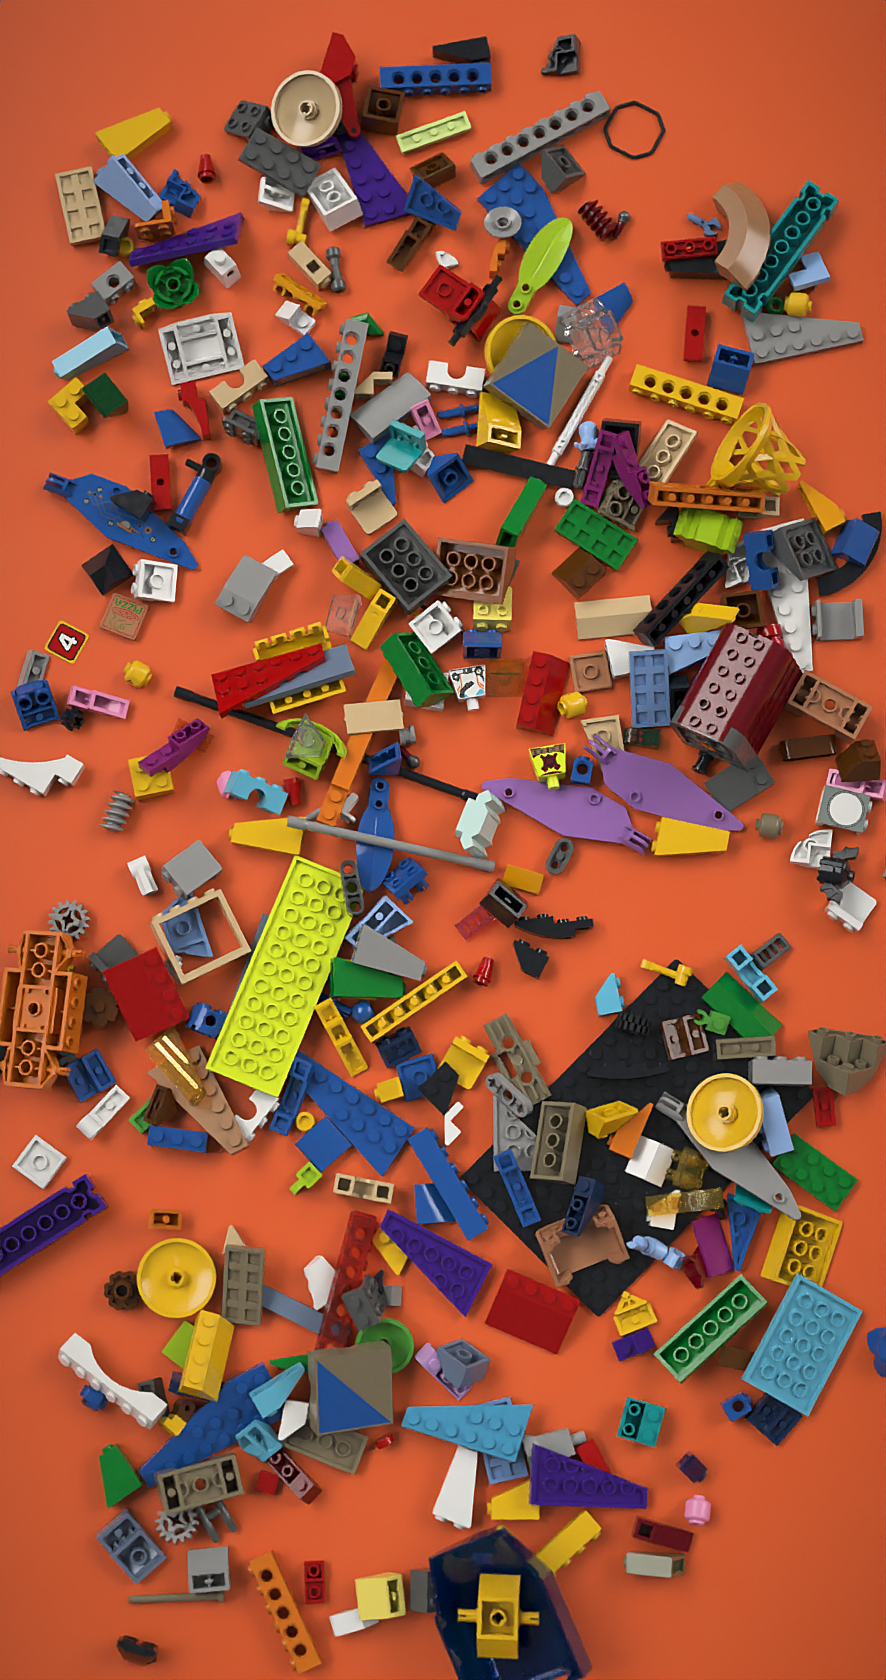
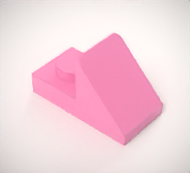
[410,399,442,440]

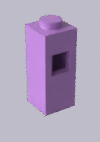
[321,520,360,565]

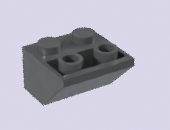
[66,291,114,331]
[410,1568,456,1613]

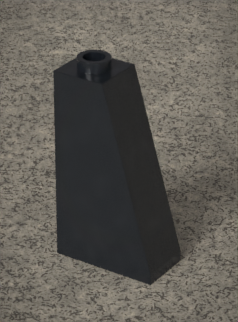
[664,240,728,280]

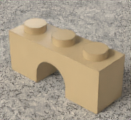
[209,359,269,414]
[333,1173,395,1204]

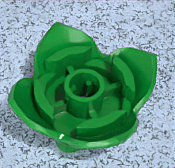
[147,258,199,310]

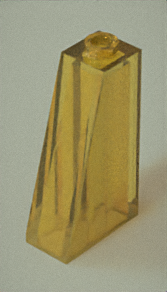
[144,1026,207,1105]

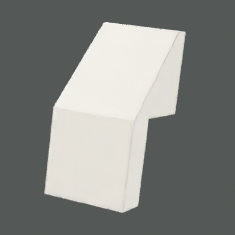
[444,1102,463,1146]
[329,1608,379,1637]

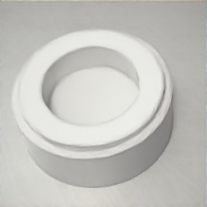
[555,488,574,508]

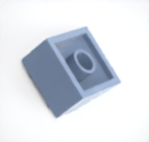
[437,1338,491,1389]

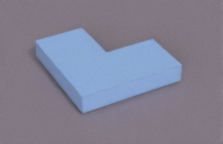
[788,252,830,291]

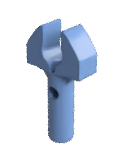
[687,213,721,237]

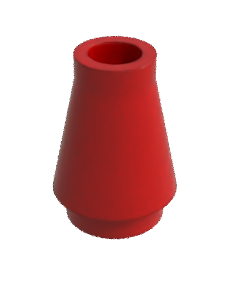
[197,154,216,183]
[283,777,302,806]
[473,957,494,987]

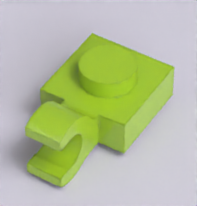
[289,1161,323,1195]

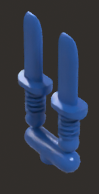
[437,404,479,436]

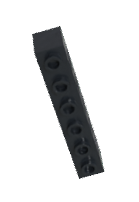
[633,551,730,647]

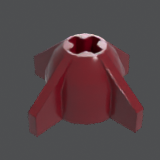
[683,1246,708,1289]

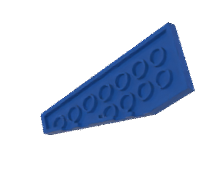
[139,1362,285,1488]

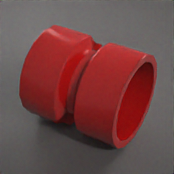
[756,624,786,648]

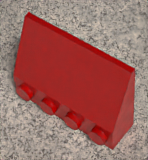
[102,946,190,1042]
[485,1269,581,1354]

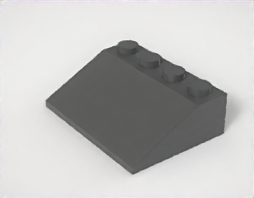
[360,519,452,616]

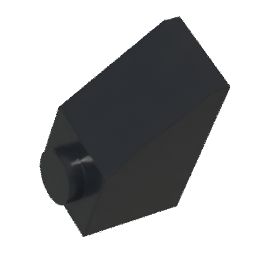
[110,490,157,523]
[669,675,690,720]

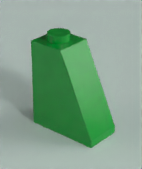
[99,1443,144,1508]

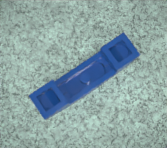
[269,1056,314,1136]
[493,1149,541,1228]

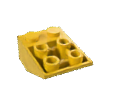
[476,392,521,454]

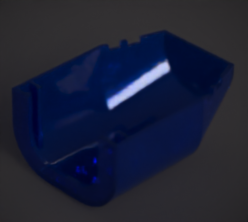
[429,1525,593,1680]

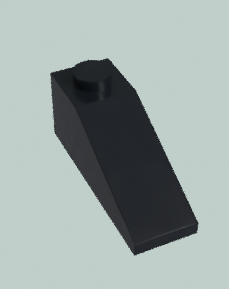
[432,36,491,64]

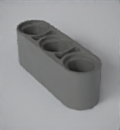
[339,860,364,918]

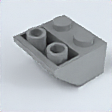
[188,1546,231,1594]

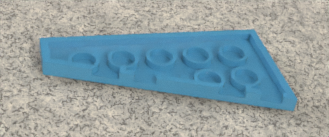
[401,1404,533,1463]

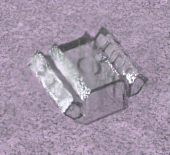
[559,297,623,372]

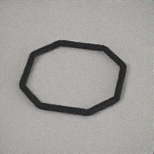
[604,101,665,160]

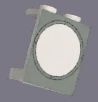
[815,785,872,835]

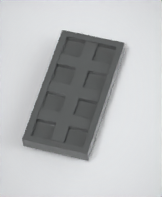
[238,127,322,198]

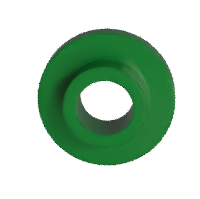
[766,297,784,315]

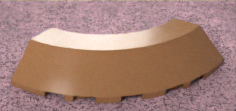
[712,182,771,291]

